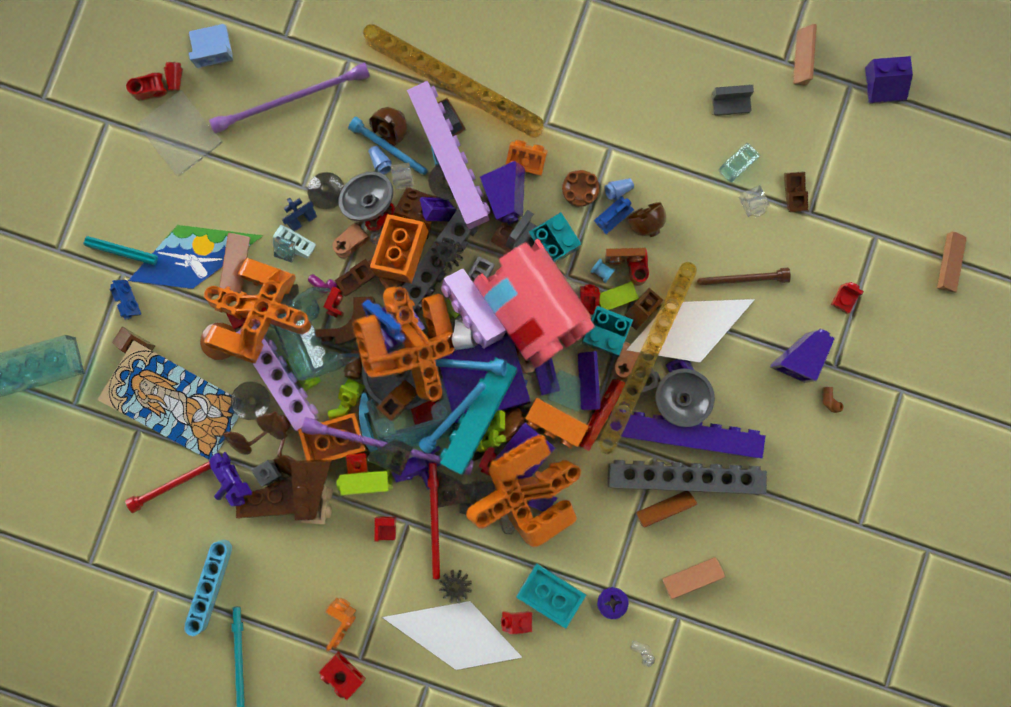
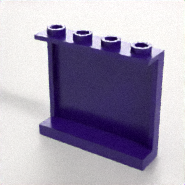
[439,333,531,424]

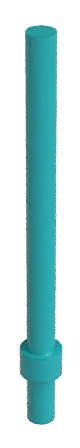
[231,606,245,707]

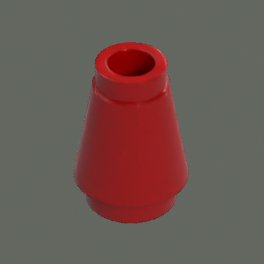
[163,62,183,91]

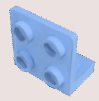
[189,24,233,68]

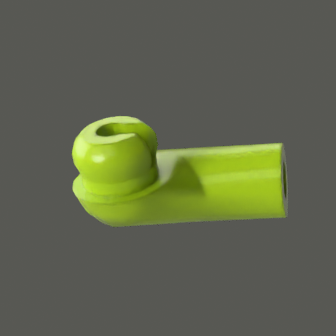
[328,400,352,419]

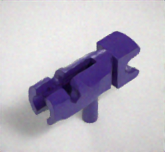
[390,445,442,490]
[209,452,252,506]

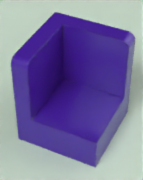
[527,496,557,512]

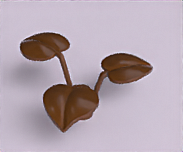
[223,411,296,476]

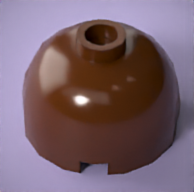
[369,107,407,146]
[627,202,666,237]

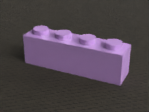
[441,269,506,349]

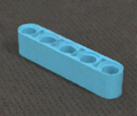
[184,540,232,636]

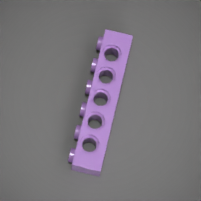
[236,324,319,431]

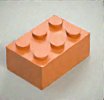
[370,214,429,284]
[525,398,589,448]
[298,413,368,461]

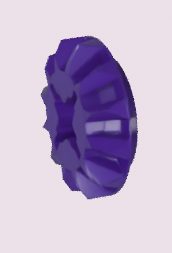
[597,587,629,619]

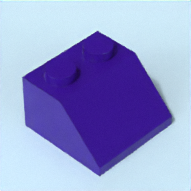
[865,56,913,103]

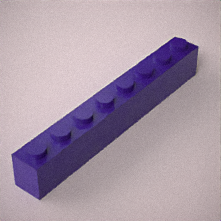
[606,409,766,459]

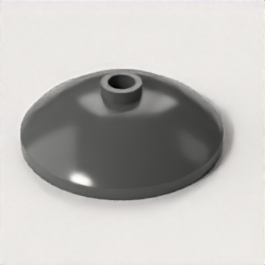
[339,172,394,222]
[655,369,715,427]

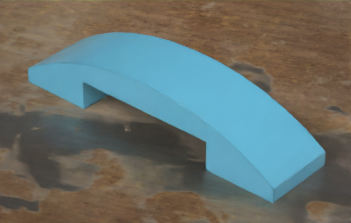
[359,393,391,468]

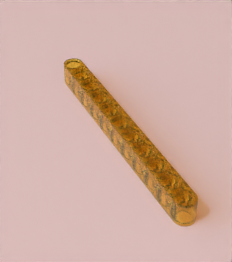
[363,24,544,138]
[598,262,697,454]

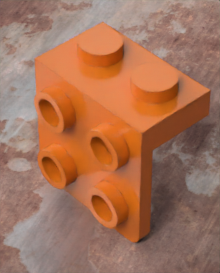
[326,598,356,652]

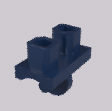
[282,198,317,231]

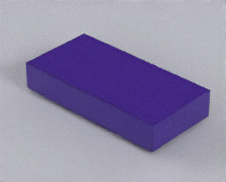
[534,358,560,396]

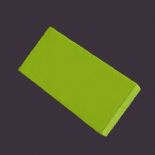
[599,281,639,310]

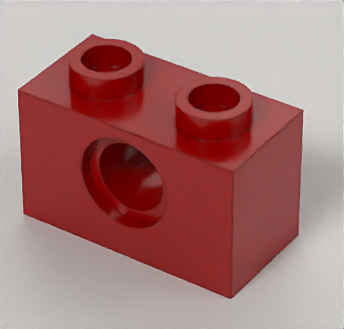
[318,651,366,700]

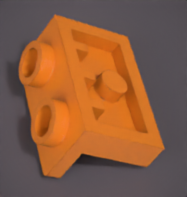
[505,140,548,176]

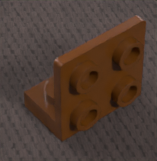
[394,187,439,239]

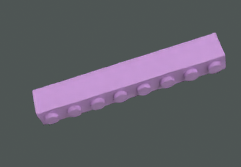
[407,81,491,229]

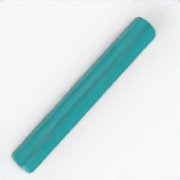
[84,236,158,265]

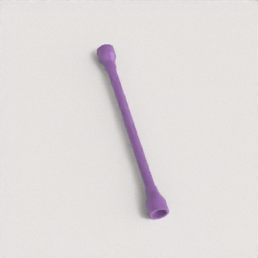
[209,62,370,134]
[301,417,474,475]

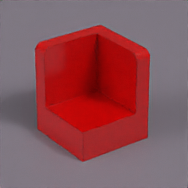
[374,516,397,542]

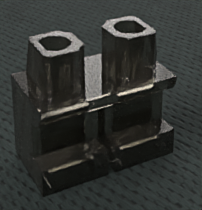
[459,481,495,518]

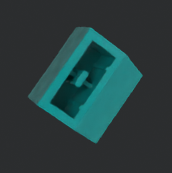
[529,212,582,262]
[581,306,633,357]

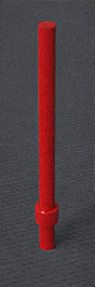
[427,463,440,579]

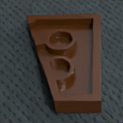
[291,460,332,520]
[236,476,294,519]

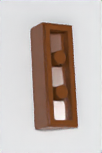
[636,491,697,527]

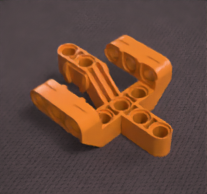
[203,258,311,364]
[353,287,455,401]
[466,435,581,547]

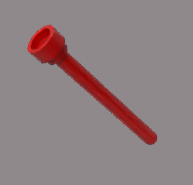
[125,461,211,513]

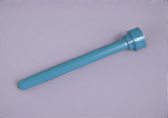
[348,117,428,175]
[435,359,507,376]
[419,383,486,454]

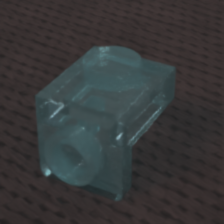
[274,236,296,263]

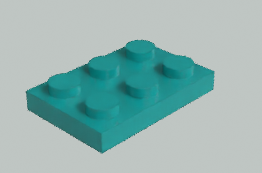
[516,563,586,629]

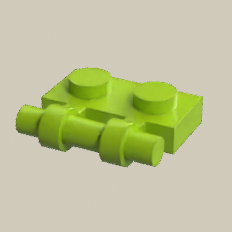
[476,410,506,452]

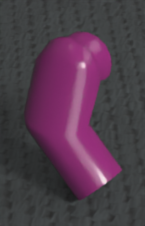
[308,274,337,292]

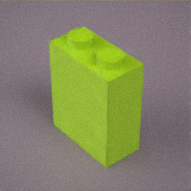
[337,469,393,495]

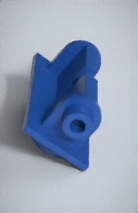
[594,196,634,234]
[110,280,141,320]

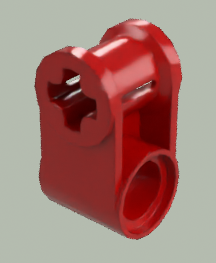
[126,73,167,101]
[626,250,649,286]

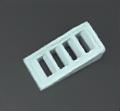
[273,225,316,259]

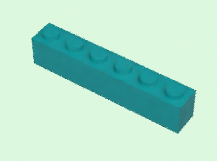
[440,358,518,475]

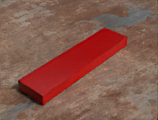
[579,378,627,451]

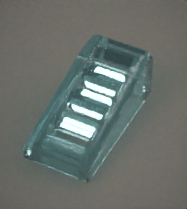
[719,142,761,183]

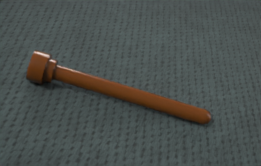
[697,267,791,285]

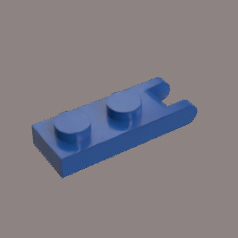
[362,300,405,342]

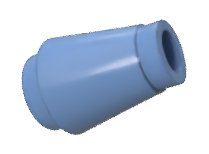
[368,146,392,174]
[605,178,634,200]

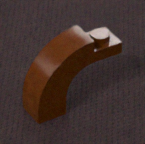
[315,296,375,346]

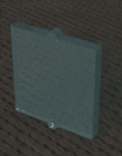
[548,370,581,412]

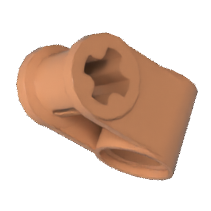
[332,223,369,258]
[612,342,640,380]

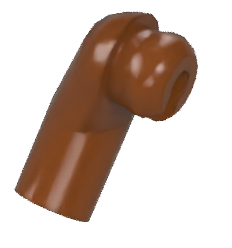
[823,387,844,413]

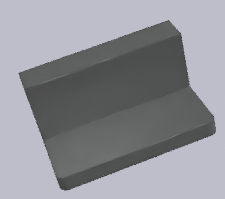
[712,85,754,115]
[505,210,537,250]

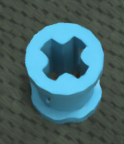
[590,258,615,283]

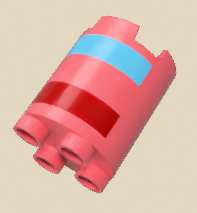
[474,239,595,368]

